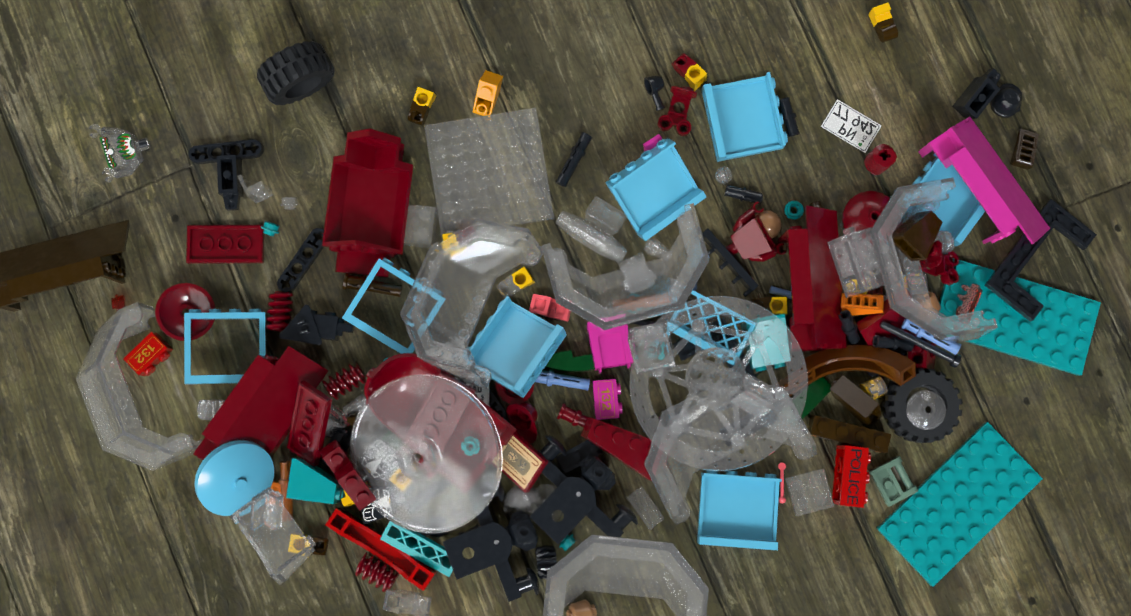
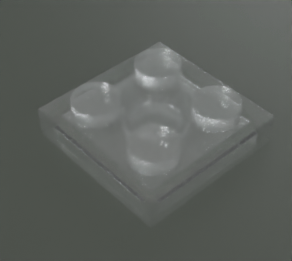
[785,468,834,516]

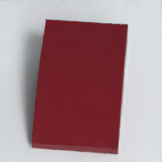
[856,290,920,349]

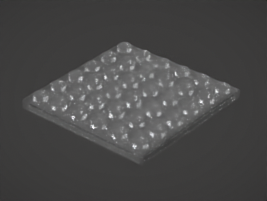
[424,108,554,237]

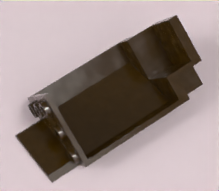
[0,220,130,312]

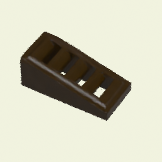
[1010,129,1039,170]

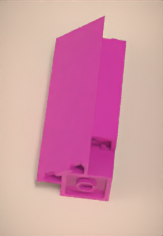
[918,117,1050,244]

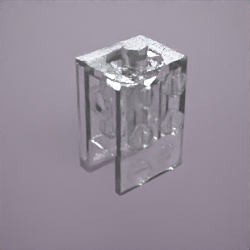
[827,226,895,298]

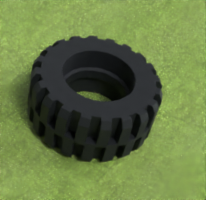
[257,41,335,105]
[882,368,963,443]

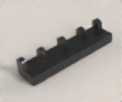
[695,228,759,297]

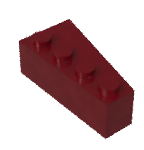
[581,417,664,481]

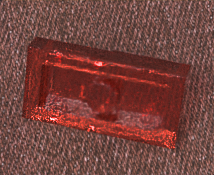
[956,283,983,326]

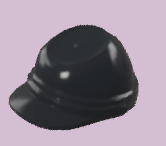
[990,83,1022,118]

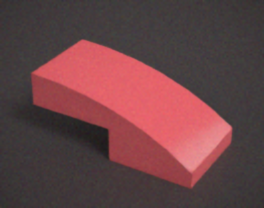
[529,294,573,322]

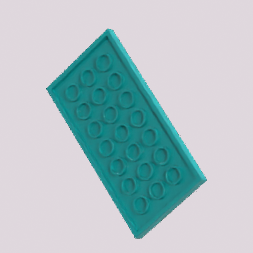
[932,258,1101,376]
[876,422,1043,587]

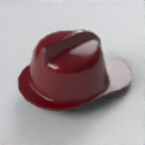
[506,400,538,444]

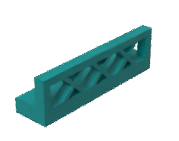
[381,518,453,577]

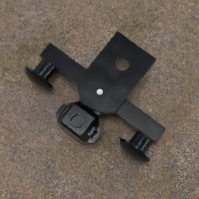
[530,435,638,545]
[443,474,540,602]

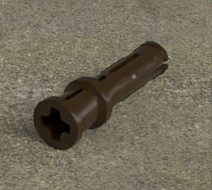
[343,273,402,297]

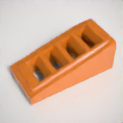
[841,293,884,316]

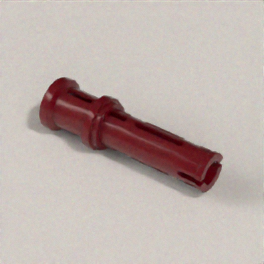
[556,403,587,427]

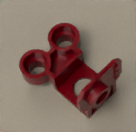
[658,86,697,136]
[918,240,959,285]

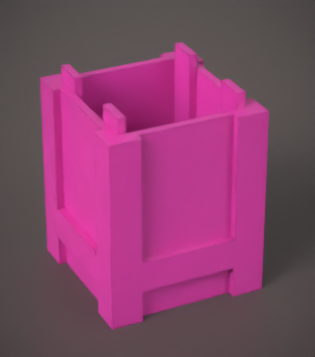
[586,315,634,374]

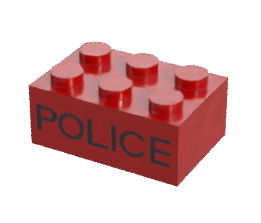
[832,445,871,508]

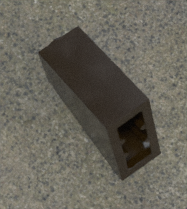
[888,210,943,261]
[830,375,882,429]

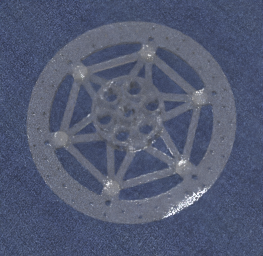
[630,296,808,471]

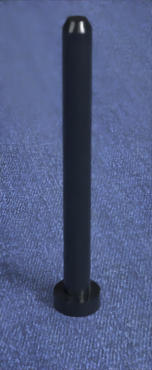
[880,321,961,368]

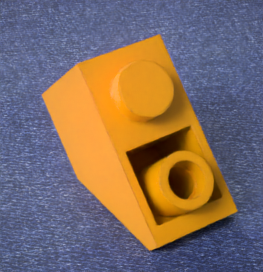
[473,70,503,118]

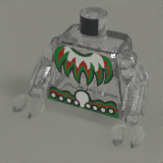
[89,124,151,182]

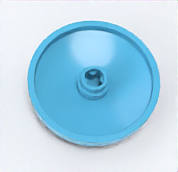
[195,440,274,516]

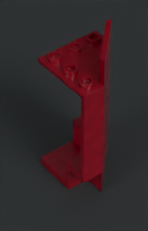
[322,128,413,277]
[778,205,847,352]
[193,346,328,461]

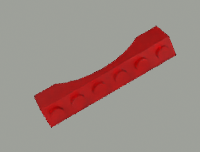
[325,507,437,591]

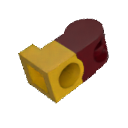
[672,53,707,91]

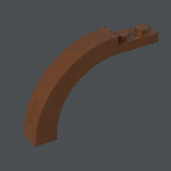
[776,345,916,401]

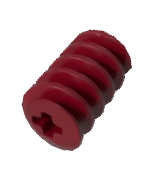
[864,144,897,175]
[265,291,294,332]
[322,362,366,400]
[355,552,399,592]

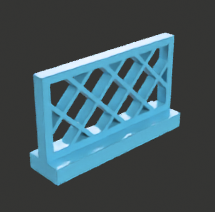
[665,288,757,366]

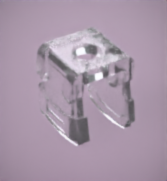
[617,252,657,295]

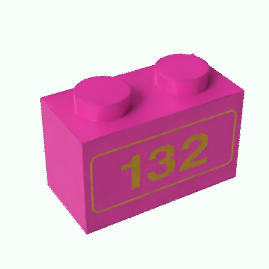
[592,379,622,420]

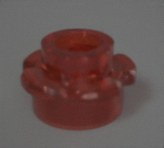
[111,294,125,313]

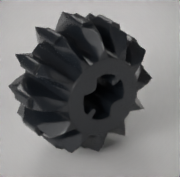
[535,545,558,580]

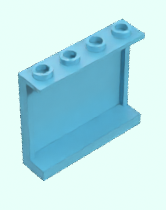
[701,72,788,162]
[605,138,706,241]
[900,154,985,247]
[463,296,567,398]
[697,469,782,550]

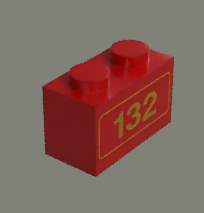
[123,332,173,376]

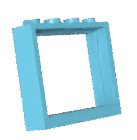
[342,258,445,354]
[184,309,266,384]

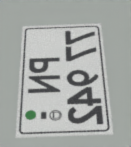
[821,99,881,153]

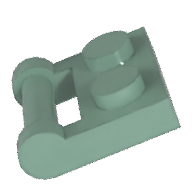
[869,456,918,507]

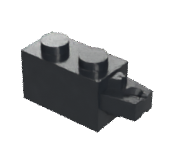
[952,68,1001,119]
[216,155,244,211]
[311,310,354,341]

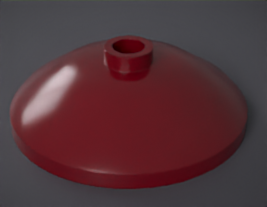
[842,191,900,248]
[155,283,216,341]

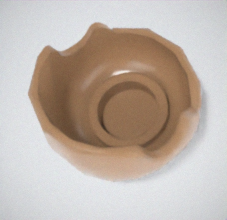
[755,210,781,239]

